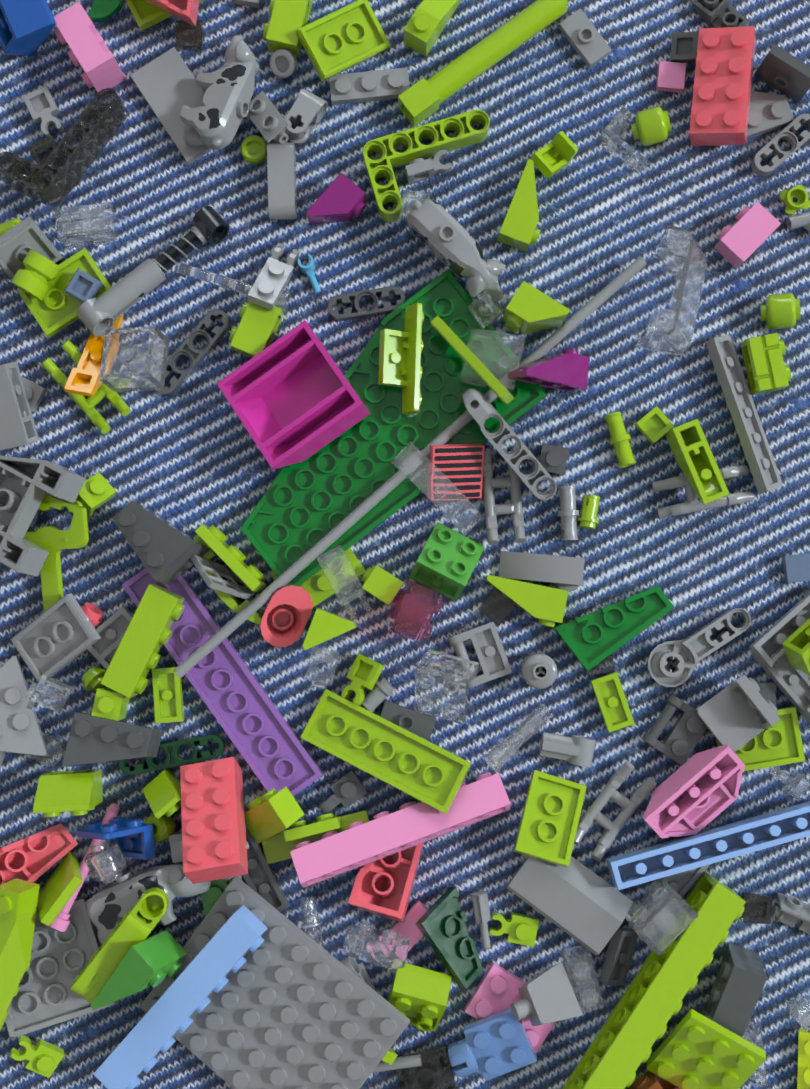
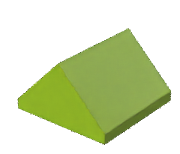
[302,608,358,650]

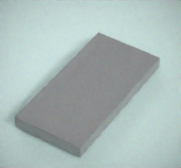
[130,47,213,165]

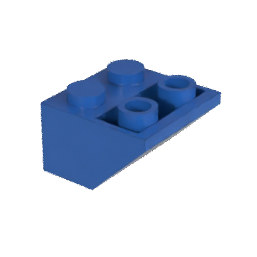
[0,0,56,56]

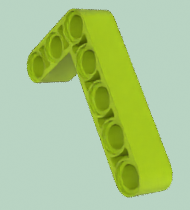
[363,110,490,222]

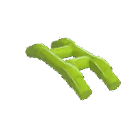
[41,340,131,434]

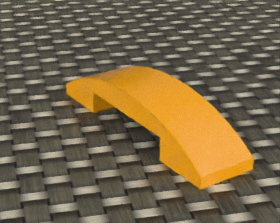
[64,313,124,397]

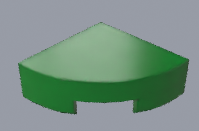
[89,0,123,22]

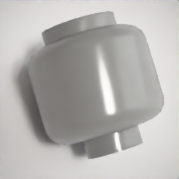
[520,653,558,689]

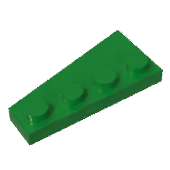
[554,586,674,672]

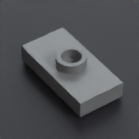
[558,8,612,69]

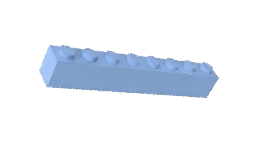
[606,801,810,890]
[93,905,268,1089]

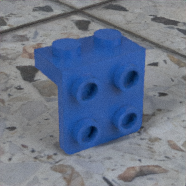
[76,817,156,860]

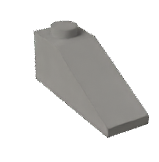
[0,361,39,450]

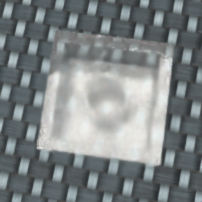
[99,326,169,392]
[625,878,699,956]

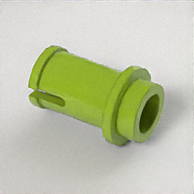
[577,494,600,530]

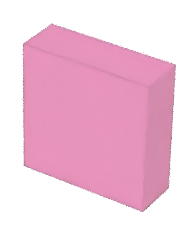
[656,61,686,93]

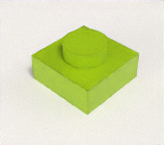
[635,406,674,445]

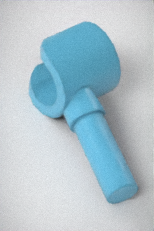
[298,254,321,294]

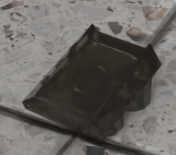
[396,1045,456,1089]

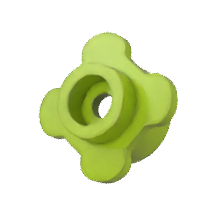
[779,185,810,215]

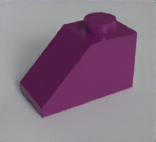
[306,173,366,224]

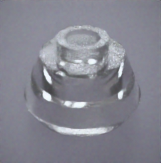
[786,995,810,1033]

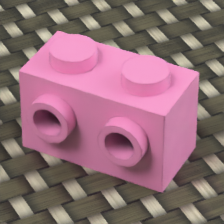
[714,201,781,269]

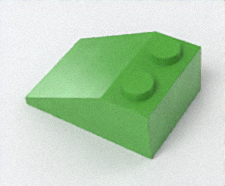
[90,930,188,1010]

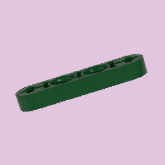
[119,734,225,775]

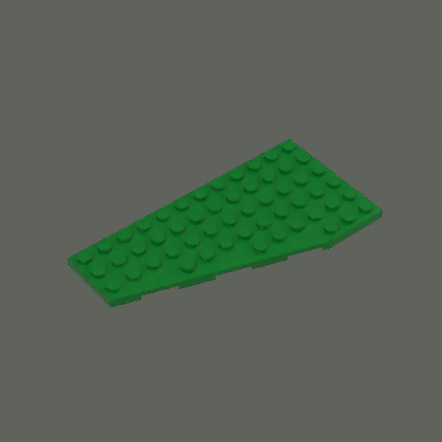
[241,270,547,587]

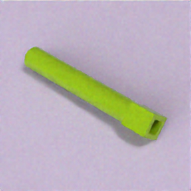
[398,0,568,127]

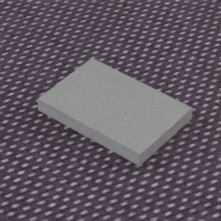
[10,593,101,684]

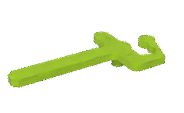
[24,492,89,612]

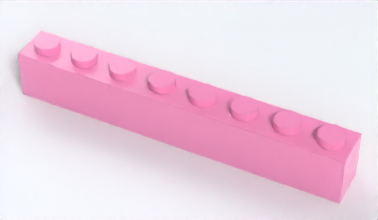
[290,772,511,888]

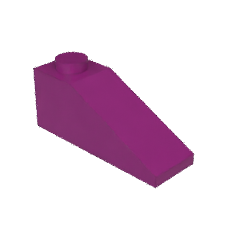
[508,349,589,392]

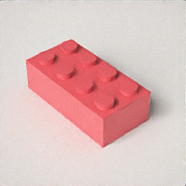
[689,26,756,146]
[180,757,248,884]

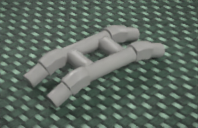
[483,446,526,545]
[653,465,754,519]
[574,761,656,862]

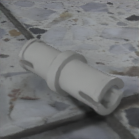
[558,486,579,541]

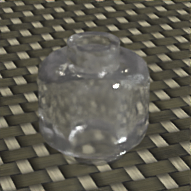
[85,840,127,884]

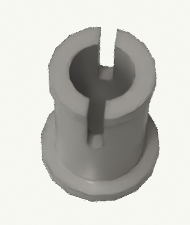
[362,678,395,713]

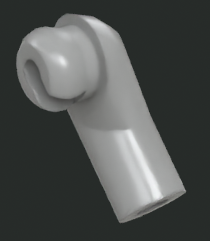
[786,212,810,232]

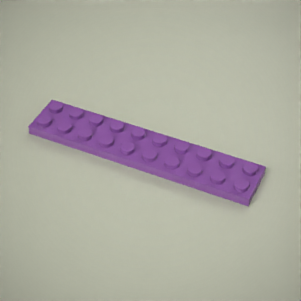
[122,568,323,796]

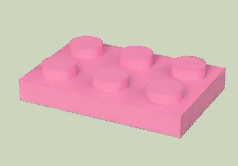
[464,962,555,1054]

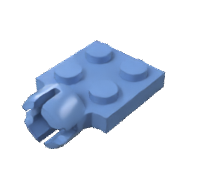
[448,1008,537,1081]

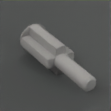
[471,891,491,950]

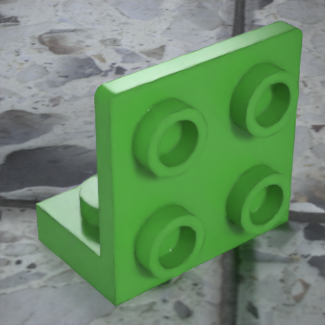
[409,523,484,602]

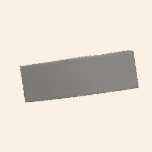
[498,551,585,586]

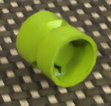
[11,249,62,301]

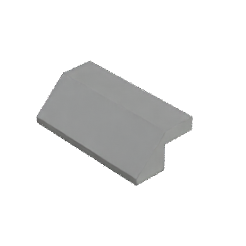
[506,856,633,956]

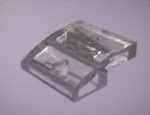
[459,329,525,392]

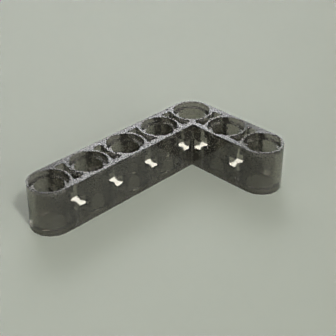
[0,88,128,207]

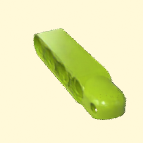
[70,887,169,1004]

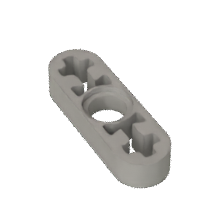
[751,114,810,176]

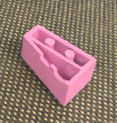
[53,2,126,96]

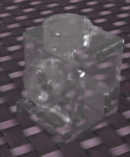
[305,646,341,689]

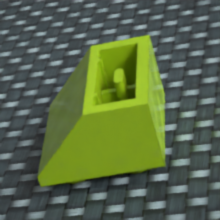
[33,769,103,817]
[387,961,452,1032]

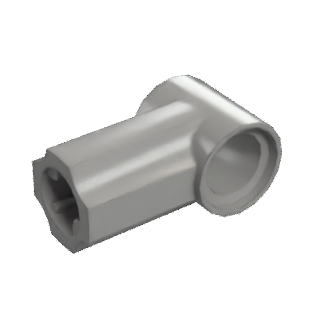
[539,732,596,767]

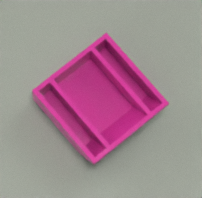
[217,320,371,470]

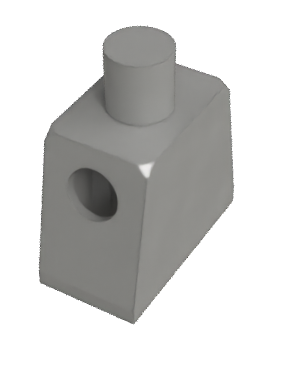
[510,962,583,1027]

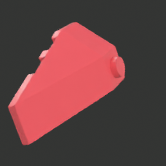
[0,823,78,885]
[348,843,424,923]

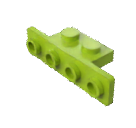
[378,303,424,415]
[262,811,369,864]

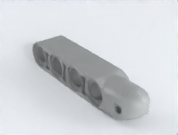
[462,388,557,500]

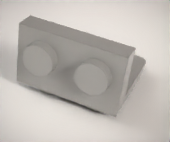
[697,674,781,752]

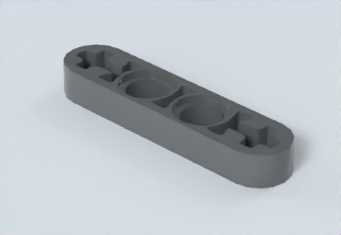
[153,309,230,396]

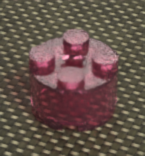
[388,580,443,642]

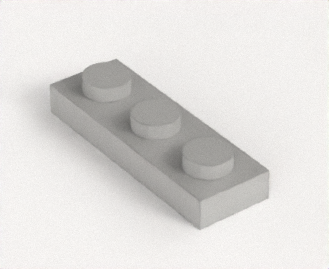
[329,67,410,105]

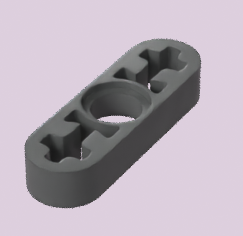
[328,286,405,321]

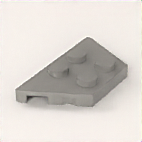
[0,656,49,756]

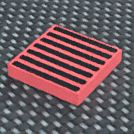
[428,443,485,500]

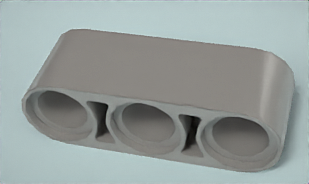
[267,142,297,220]

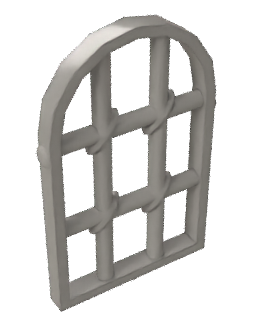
[190,555,255,600]

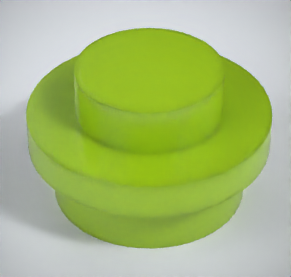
[81,666,106,691]

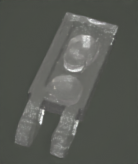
[316,545,372,620]

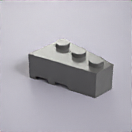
[112,501,210,585]
[61,712,163,767]
[702,942,767,1037]

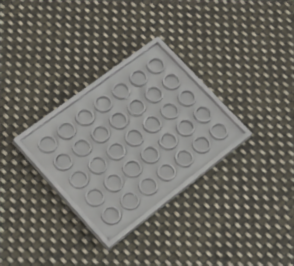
[140,876,411,1089]

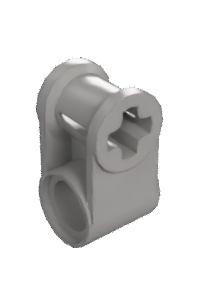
[285,89,328,145]

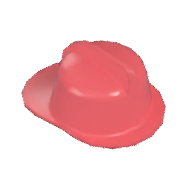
[260,585,313,647]

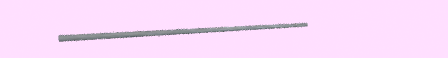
[173,257,647,678]

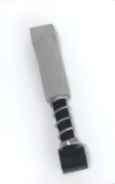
[77,206,230,337]

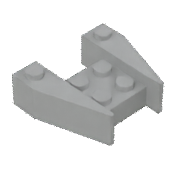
[0,456,86,577]

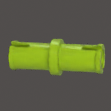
[604,412,636,468]

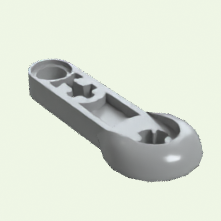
[648,608,751,687]

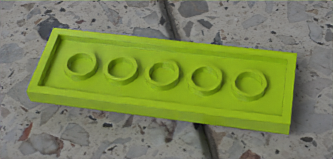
[300,689,472,814]

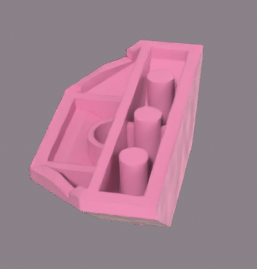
[643,744,745,839]

